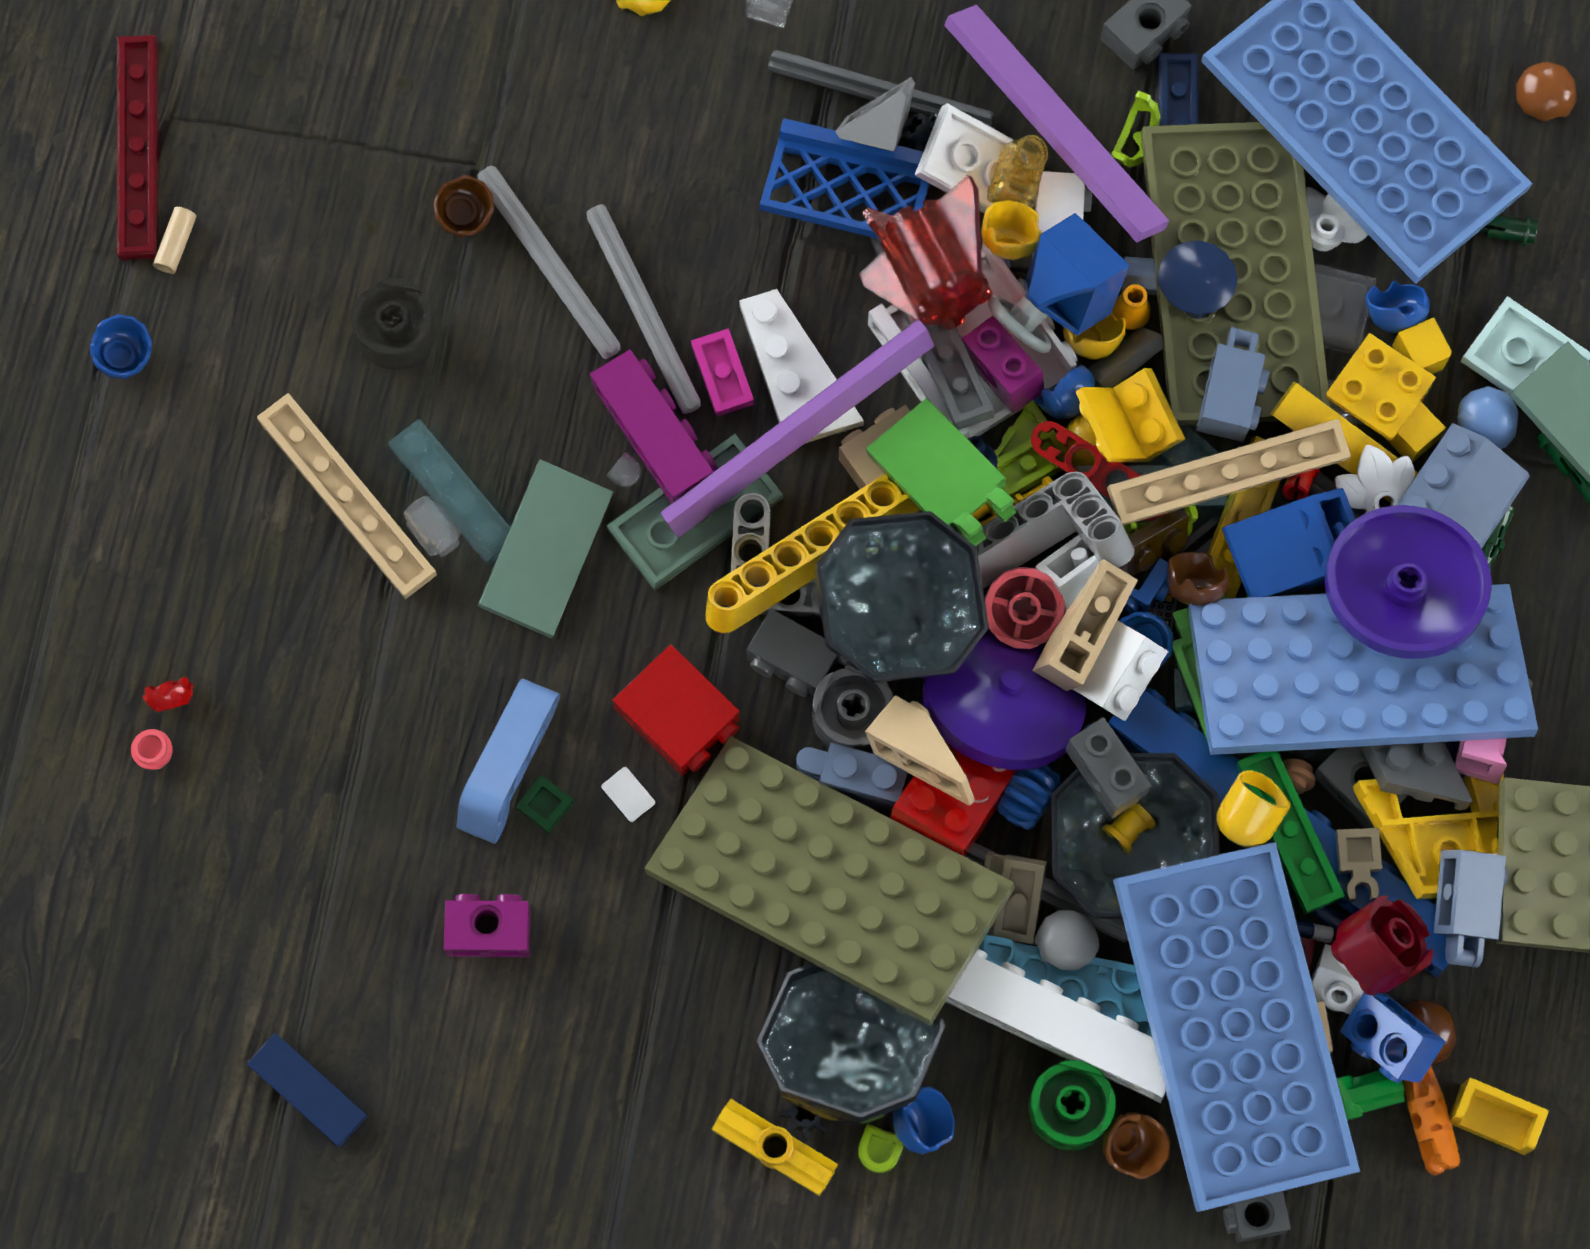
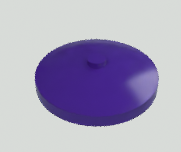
[1325,505,1492,659]
[923,630,1086,770]

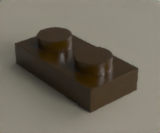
[1119,509,1189,577]

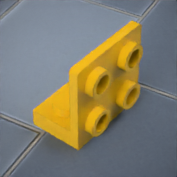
[1326,333,1436,440]
[1076,368,1185,462]

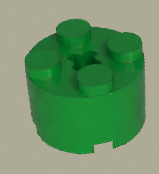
[1028,1060,1116,1151]

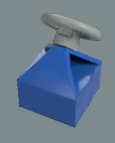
[988,213,1130,353]

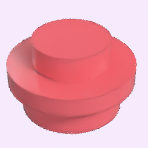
[131,729,173,770]

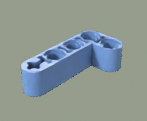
[457,678,560,844]

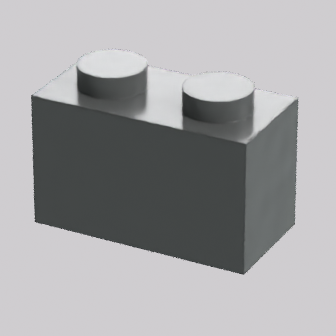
[746,609,838,697]

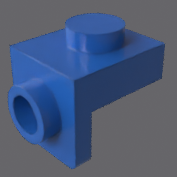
[1123,558,1169,613]

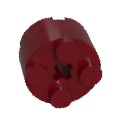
[1331,895,1433,996]

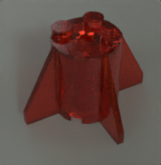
[859,175,993,330]

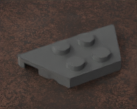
[1360,742,1473,810]

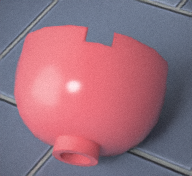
[984,567,1065,649]

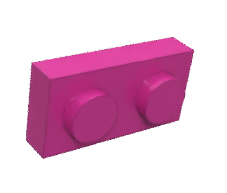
[691,328,754,417]

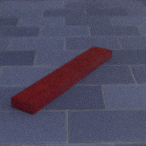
[117,35,159,260]

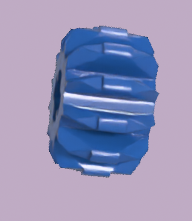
[998,765,1061,830]

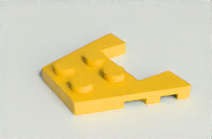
[1352,774,1504,900]

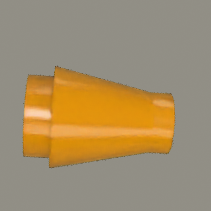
[1112,284,1151,330]

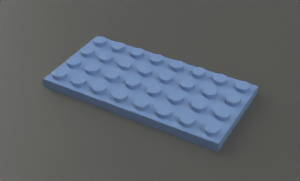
[1201,0,1532,284]
[1187,584,1538,755]
[1113,842,1360,1212]

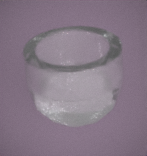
[606,452,641,487]

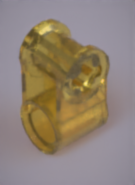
[987,135,1048,208]

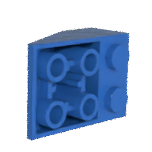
[1222,488,1355,598]

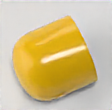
[1216,770,1290,848]

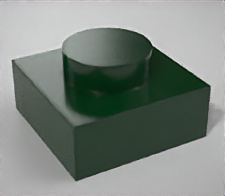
[516,775,574,834]

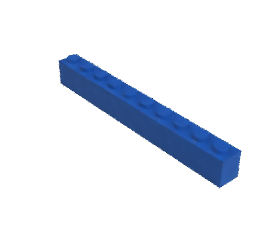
[1108,688,1467,978]

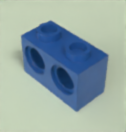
[1340,993,1446,1083]

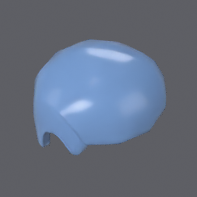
[1457,386,1518,449]

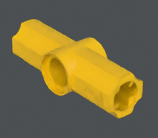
[712,1099,838,1197]

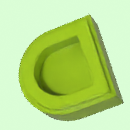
[858,1124,904,1173]

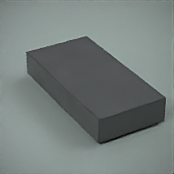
[1088,327,1163,388]

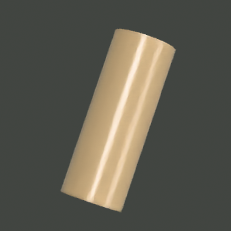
[153,207,197,274]

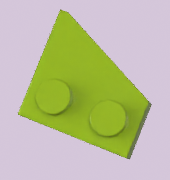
[994,400,1073,499]

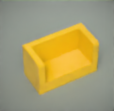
[1449,1078,1549,1155]

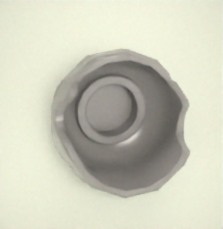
[1033,910,1099,971]

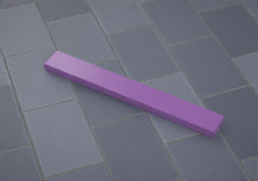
[944,5,1169,243]
[661,320,934,538]

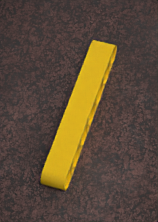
[705,473,920,633]

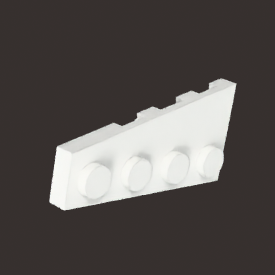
[739,289,864,443]

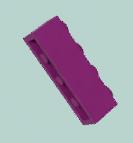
[590,349,718,504]

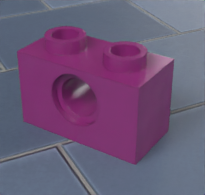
[961,315,1044,414]
[444,894,531,957]

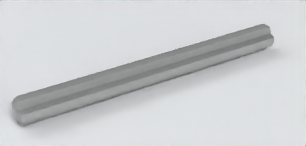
[478,166,621,359]
[586,204,701,414]

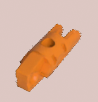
[1404,1066,1461,1176]

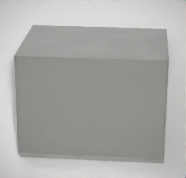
[835,77,915,151]

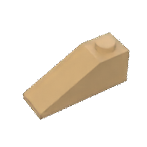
[1032,559,1138,691]
[865,696,975,806]

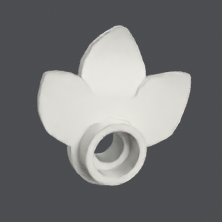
[1306,187,1368,251]
[1335,445,1415,513]

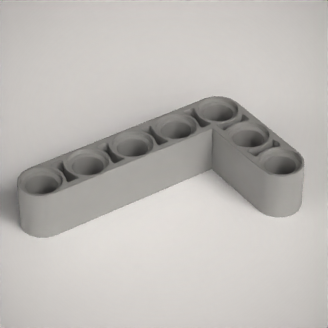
[976,472,1135,589]
[731,493,820,618]

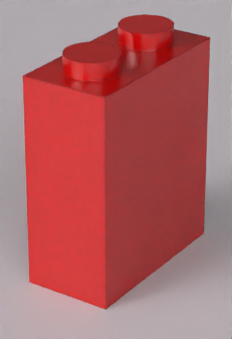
[613,644,740,777]

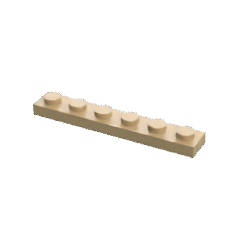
[257,393,437,600]
[1107,419,1351,525]

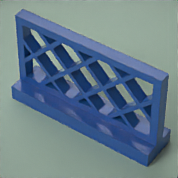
[759,118,930,247]

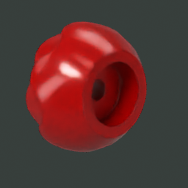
[143,676,194,712]

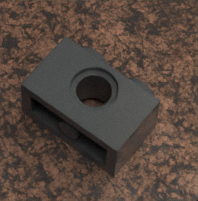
[1101,0,1192,71]
[1065,717,1151,818]
[1314,747,1409,829]

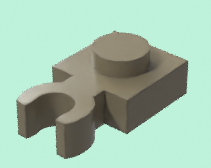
[1335,828,1382,902]

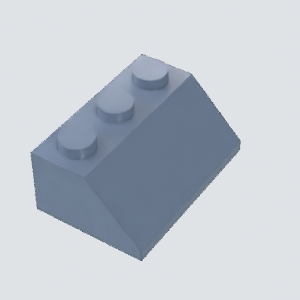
[1397,423,1530,549]

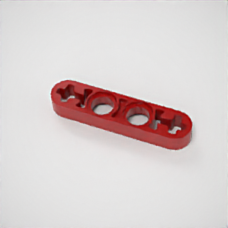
[1031,421,1166,522]

